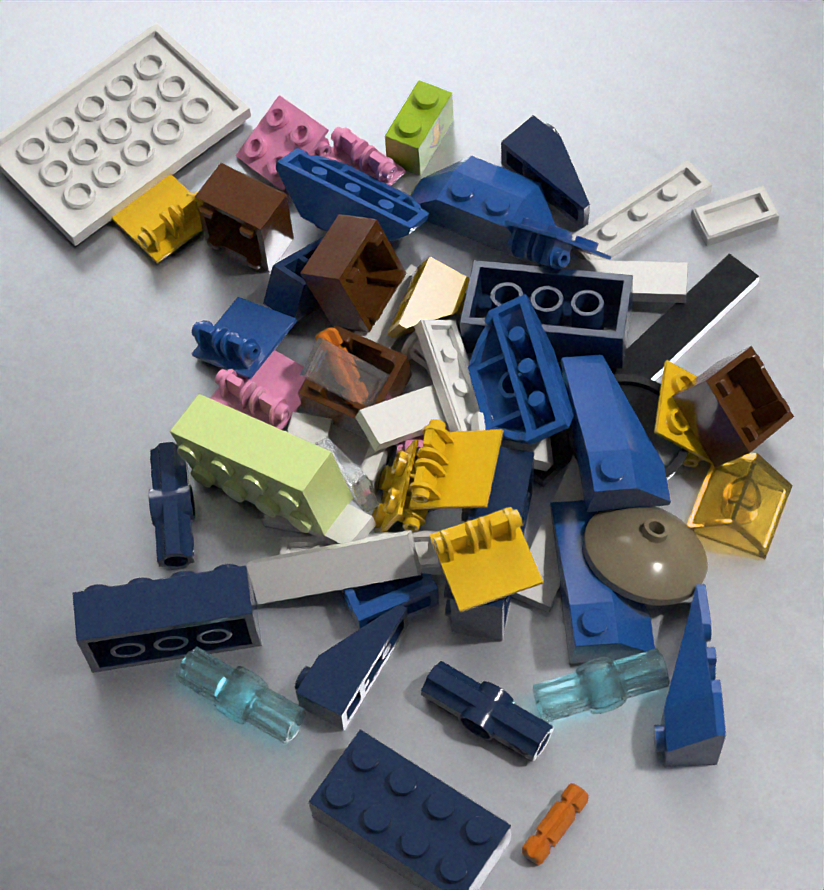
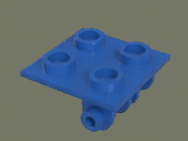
[504,217,612,269]
[191,297,297,380]

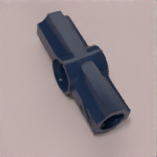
[148,442,196,570]
[421,661,553,762]

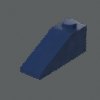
[501,115,590,229]
[263,236,324,321]
[295,604,409,731]

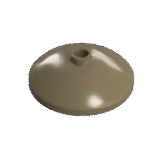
[582,506,708,605]

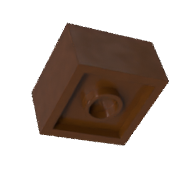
[195,163,294,272]
[300,214,406,332]
[298,325,412,439]
[672,346,794,467]

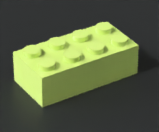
[170,394,353,536]

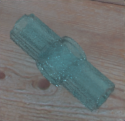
[176,647,306,745]
[532,648,670,723]

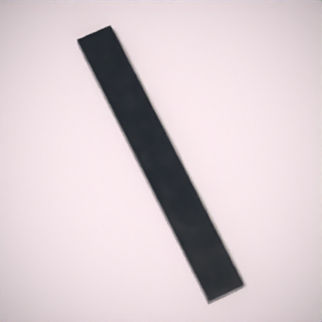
[534,253,759,487]

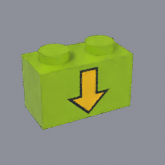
[385,80,454,176]

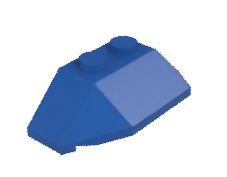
[276,148,429,242]
[411,156,555,263]
[468,294,574,445]

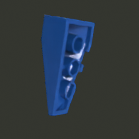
[561,355,671,512]
[549,500,656,664]
[654,584,726,766]

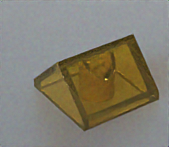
[687,453,793,559]

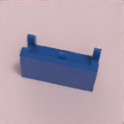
[343,573,439,630]

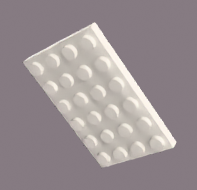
[0,23,251,246]

